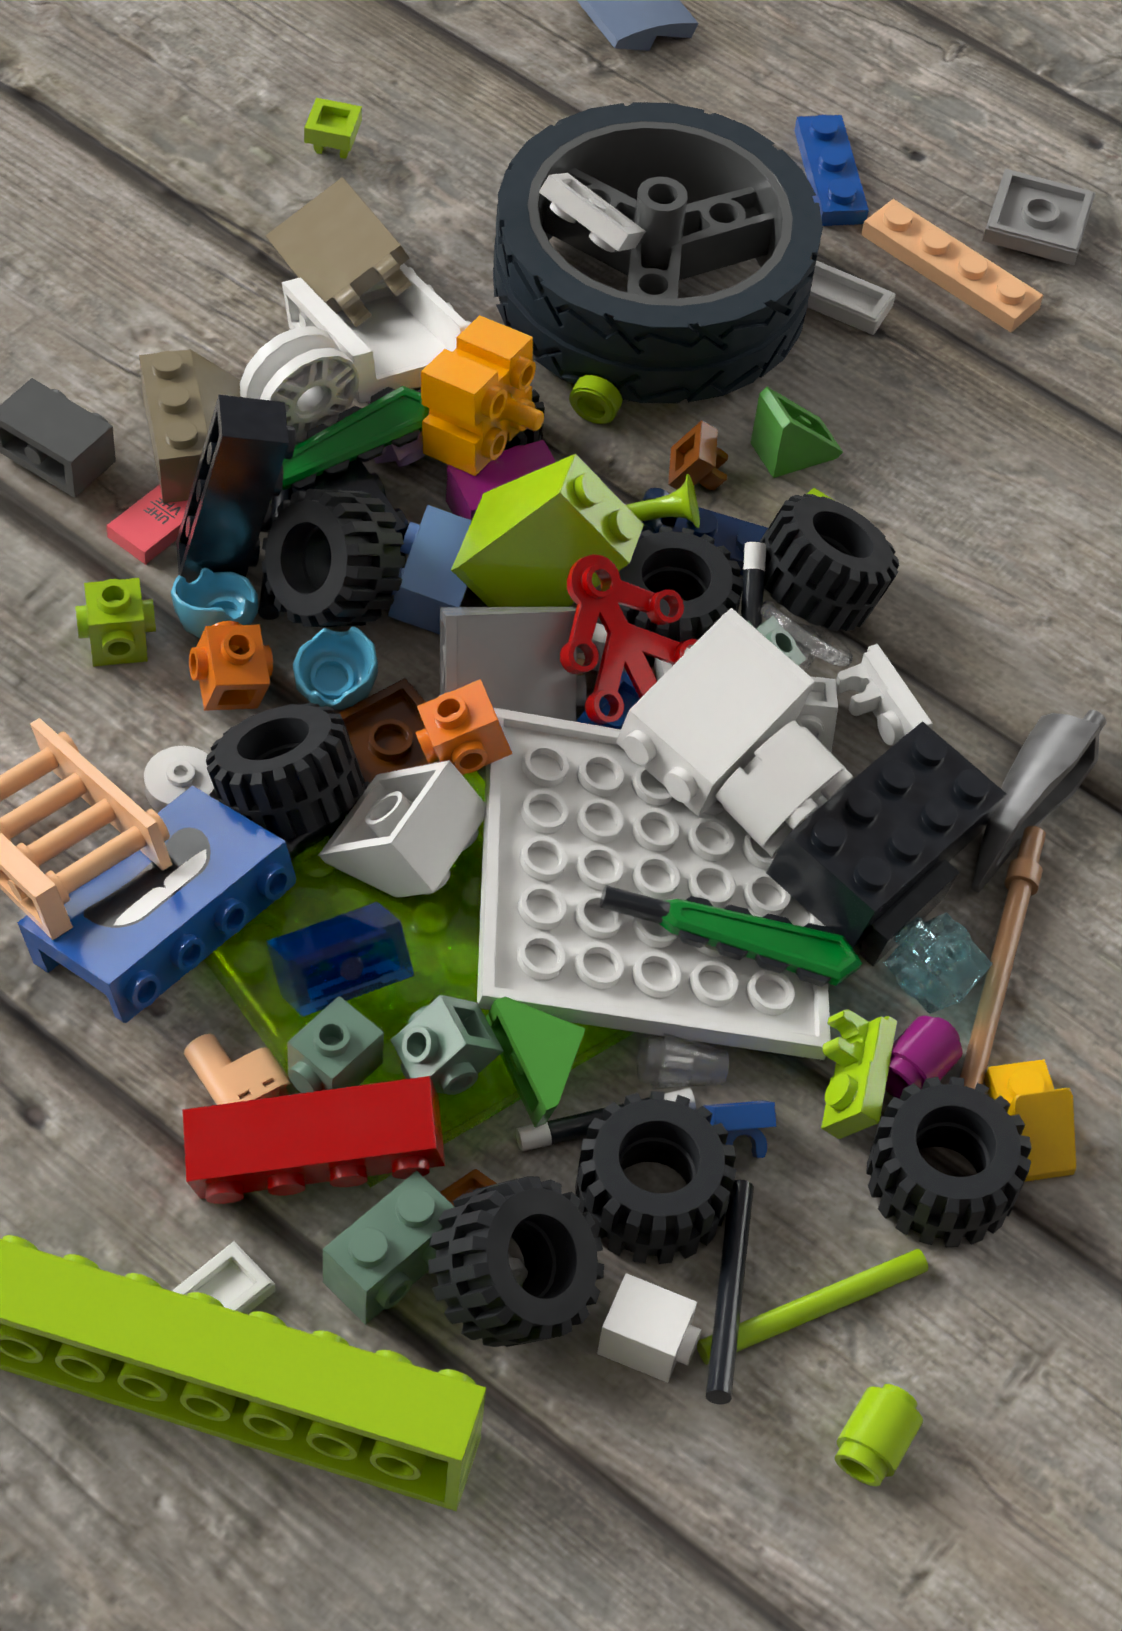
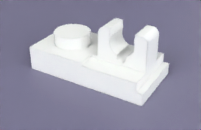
[836,644,933,746]

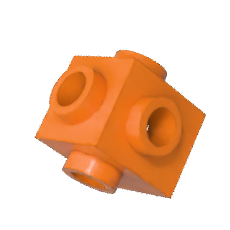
[189,621,273,711]
[416,679,513,775]

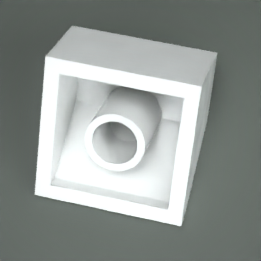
[319,760,486,898]

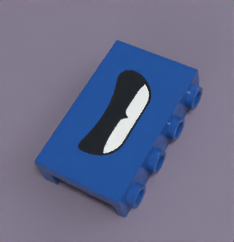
[17,786,296,1023]

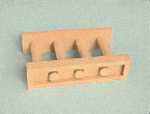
[0,718,172,940]

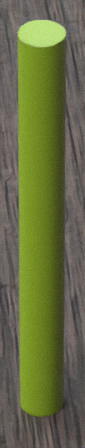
[696,1249,928,1365]

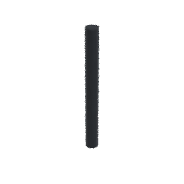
[706,1180,754,1405]

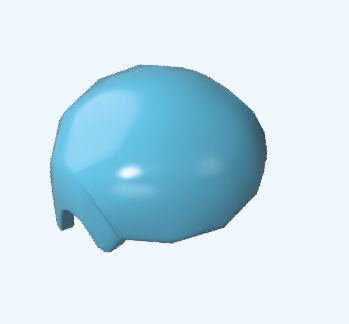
[170,568,259,638]
[292,626,378,710]

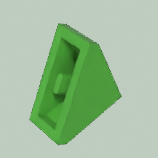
[750,387,843,478]
[485,996,585,1128]

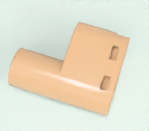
[184,1033,291,1105]

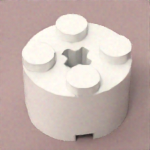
[715,720,853,857]

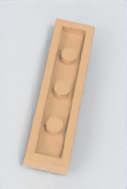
[861,199,1043,332]

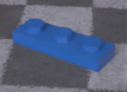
[794,115,869,226]

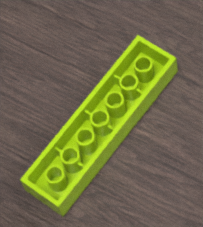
[0,1235,486,1512]

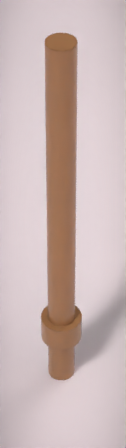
[960,826,1046,1089]

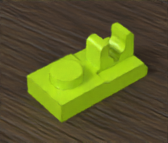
[821,1009,897,1139]

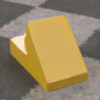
[984,1059,1076,1182]

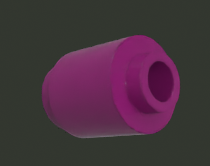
[885,1015,963,1099]

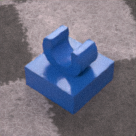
[704,1100,777,1158]

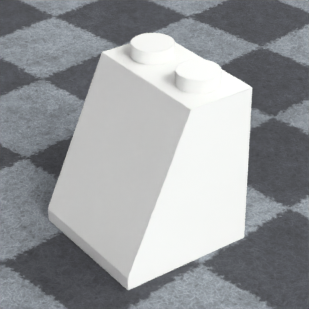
[616,608,815,816]

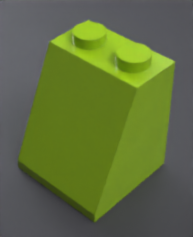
[451,454,644,607]

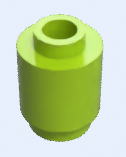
[835,1384,923,1486]

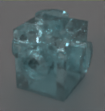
[884,912,993,1014]

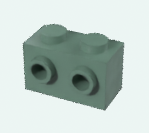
[323,1171,454,1325]

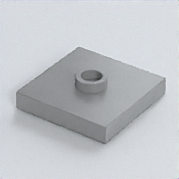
[982,169,1096,265]

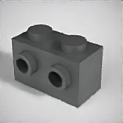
[0,378,116,498]

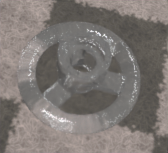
[761,600,853,672]

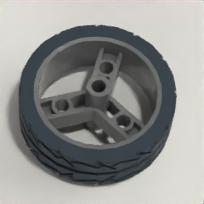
[493,102,823,404]

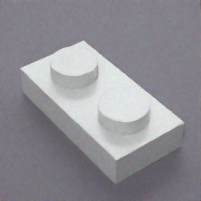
[539,173,646,252]

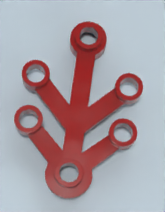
[560,554,698,724]

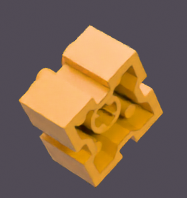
[421,315,544,476]

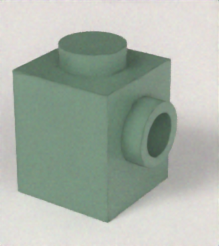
[287,996,384,1093]

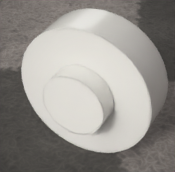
[144,746,217,812]

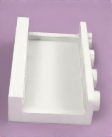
[282,263,471,404]

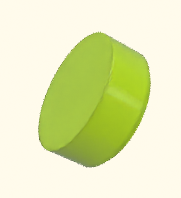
[569,375,622,424]

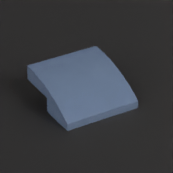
[577,0,699,51]

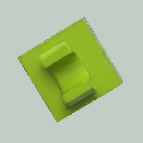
[304,97,362,159]

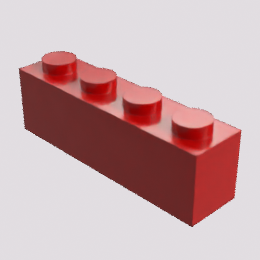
[182,1076,445,1204]

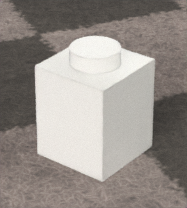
[597,1273,702,1383]

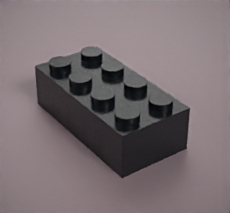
[766,721,1007,949]

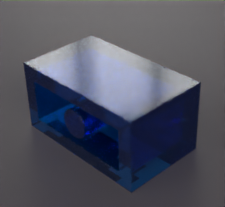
[266,902,415,1017]

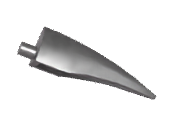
[972,710,1107,893]

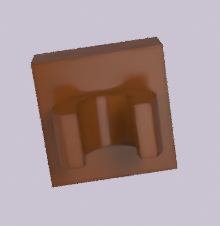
[668,420,728,490]

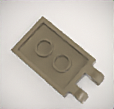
[265,177,412,327]

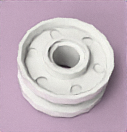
[240,326,359,443]

